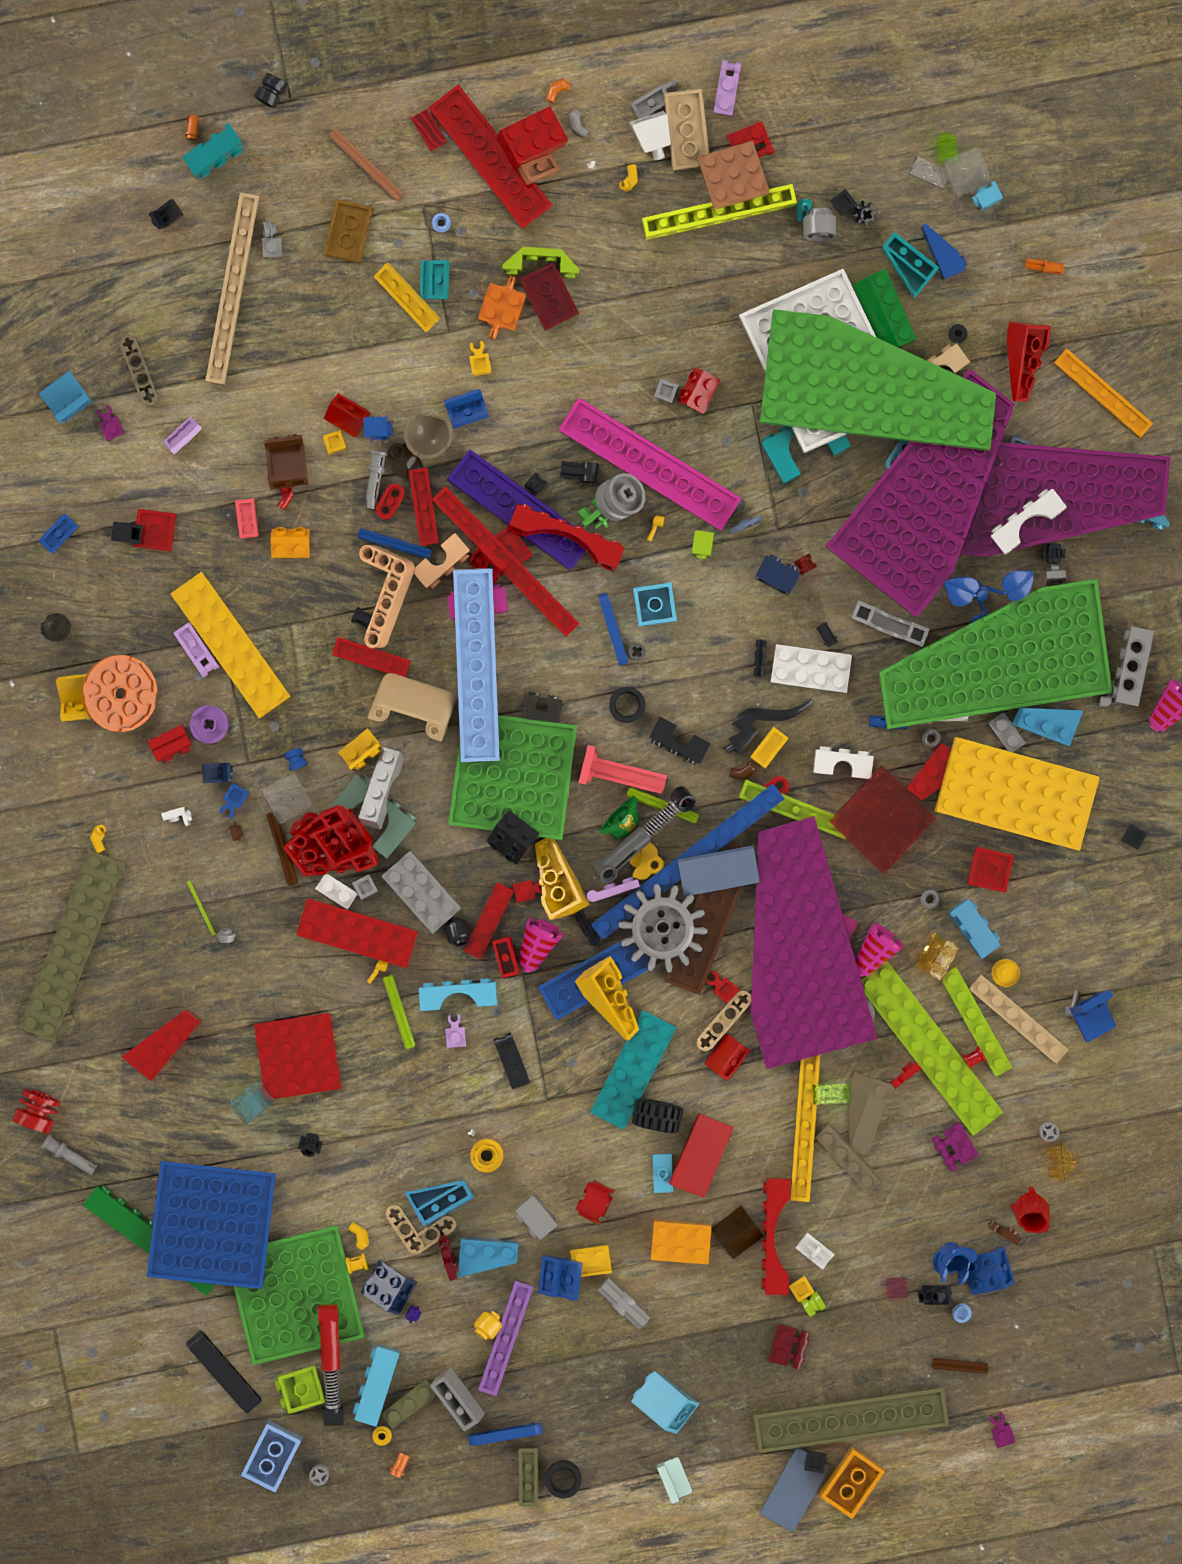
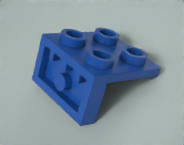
[1069,990,1116,1042]
[967,1246,1015,1295]

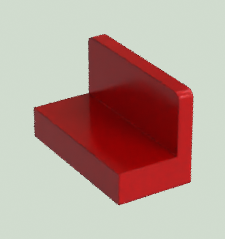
[324,393,371,438]
[705,1033,751,1081]

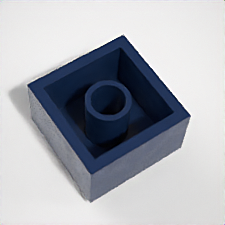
[754,554,800,596]

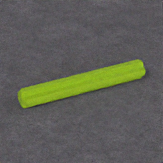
[626,787,699,823]
[383,975,415,1049]

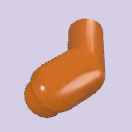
[545,79,571,103]

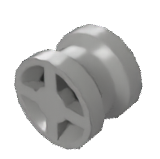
[1038,1122,1059,1142]
[309,1464,329,1486]

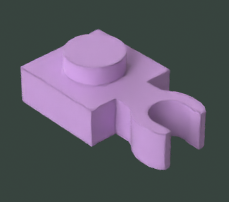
[445,1014,466,1048]

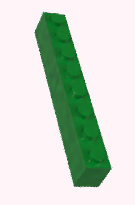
[83,1185,216,1296]

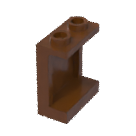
[264,434,309,490]

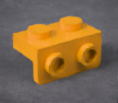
[270,527,310,558]

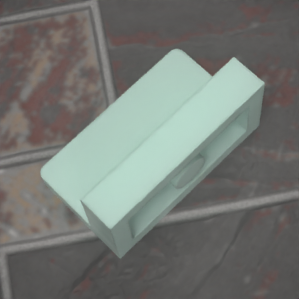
[657,1457,692,1504]

